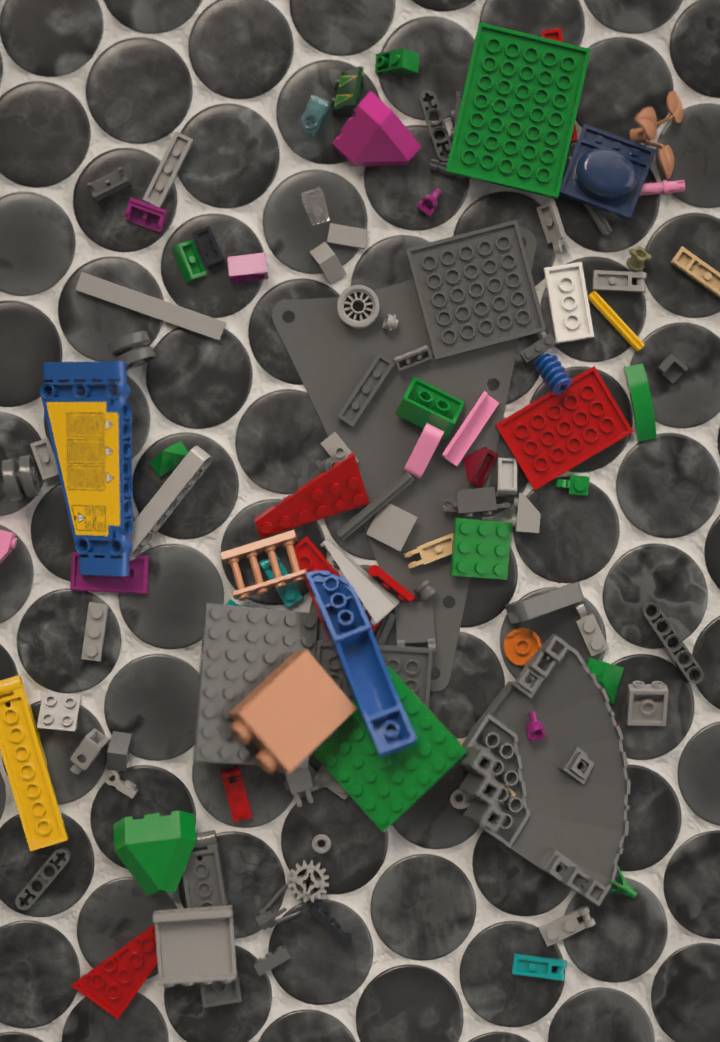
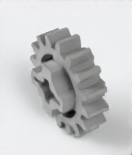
[288,860,329,903]

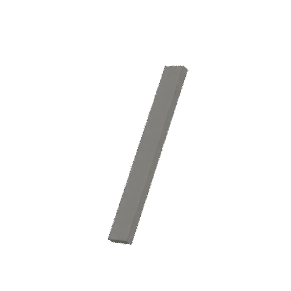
[75,272,226,341]

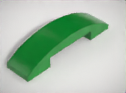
[624,364,657,442]

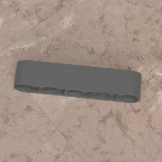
[640,602,704,684]

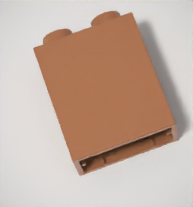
[228,649,357,774]

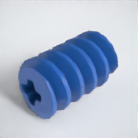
[534,353,572,395]

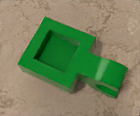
[555,475,590,496]

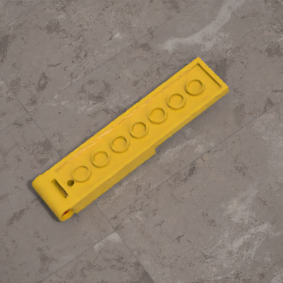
[0,675,68,851]

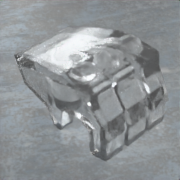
[301,187,329,225]

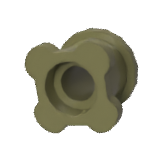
[626,246,652,272]

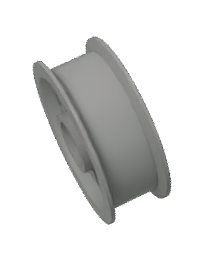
[337,285,379,329]

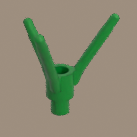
[608,865,637,899]

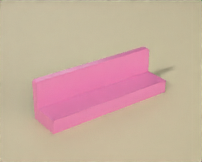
[441,391,499,467]

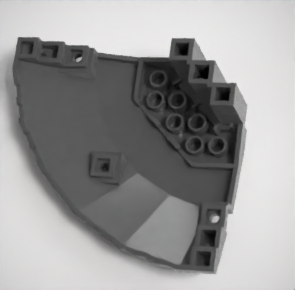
[457,634,631,906]

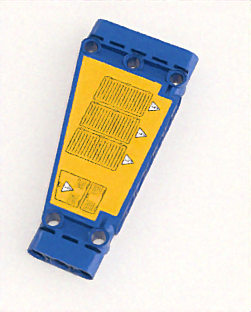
[40,361,133,576]

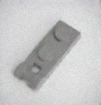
[592,270,647,293]
[539,905,596,947]

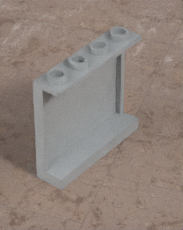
[153,905,237,987]

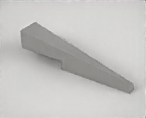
[320,538,400,625]

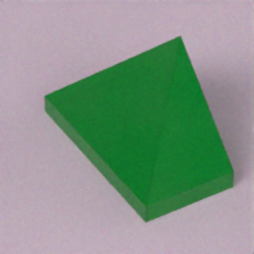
[149,441,188,478]

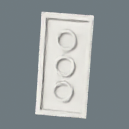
[544,262,594,344]

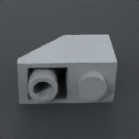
[511,493,541,533]

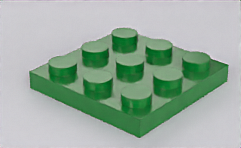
[450,518,512,580]

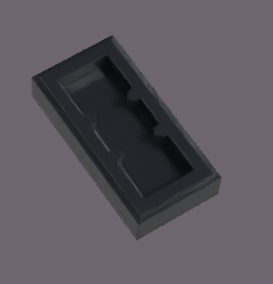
[192,225,225,269]

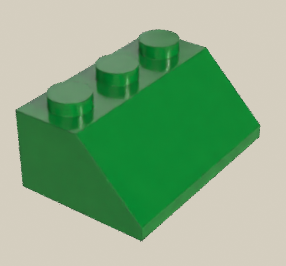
[395,377,465,440]

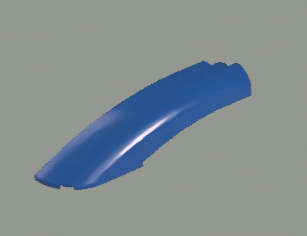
[306,571,417,758]

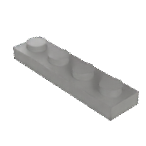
[142,131,194,208]

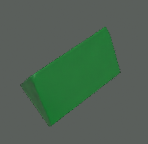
[172,240,207,283]

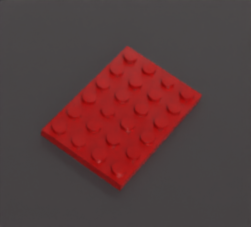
[495,366,633,490]

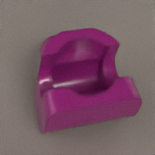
[416,188,442,217]
[525,712,546,742]

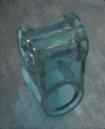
[301,94,330,134]

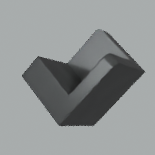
[656,353,688,384]

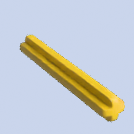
[588,291,644,352]

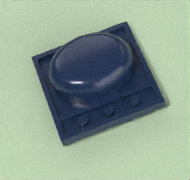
[559,124,656,221]

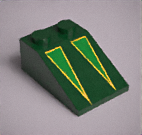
[330,66,364,118]

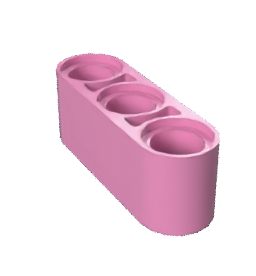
[403,423,444,479]

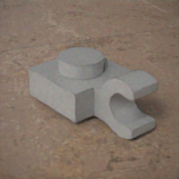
[105,770,138,799]

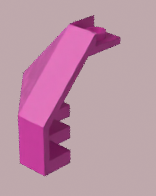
[332,91,421,167]

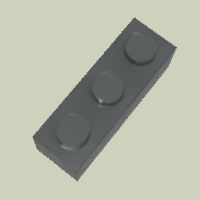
[519,333,556,364]
[393,345,433,371]
[254,945,291,976]

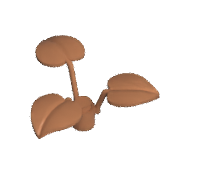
[630,91,684,180]

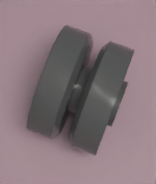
[107,331,156,370]
[2,455,40,501]

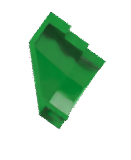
[113,811,196,896]

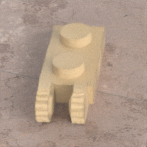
[403,533,453,569]

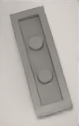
[81,602,109,661]

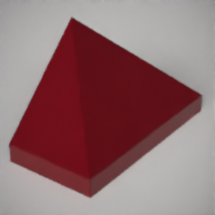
[463,447,498,488]

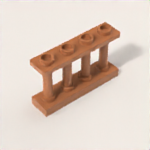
[221,530,307,601]

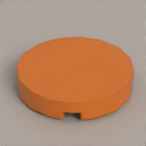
[503,627,542,666]

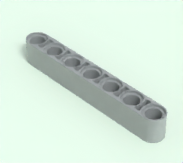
[119,446,213,561]

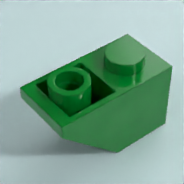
[375,48,419,76]

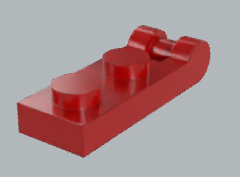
[368,565,415,602]
[220,765,253,822]

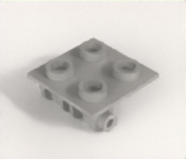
[37,692,81,732]

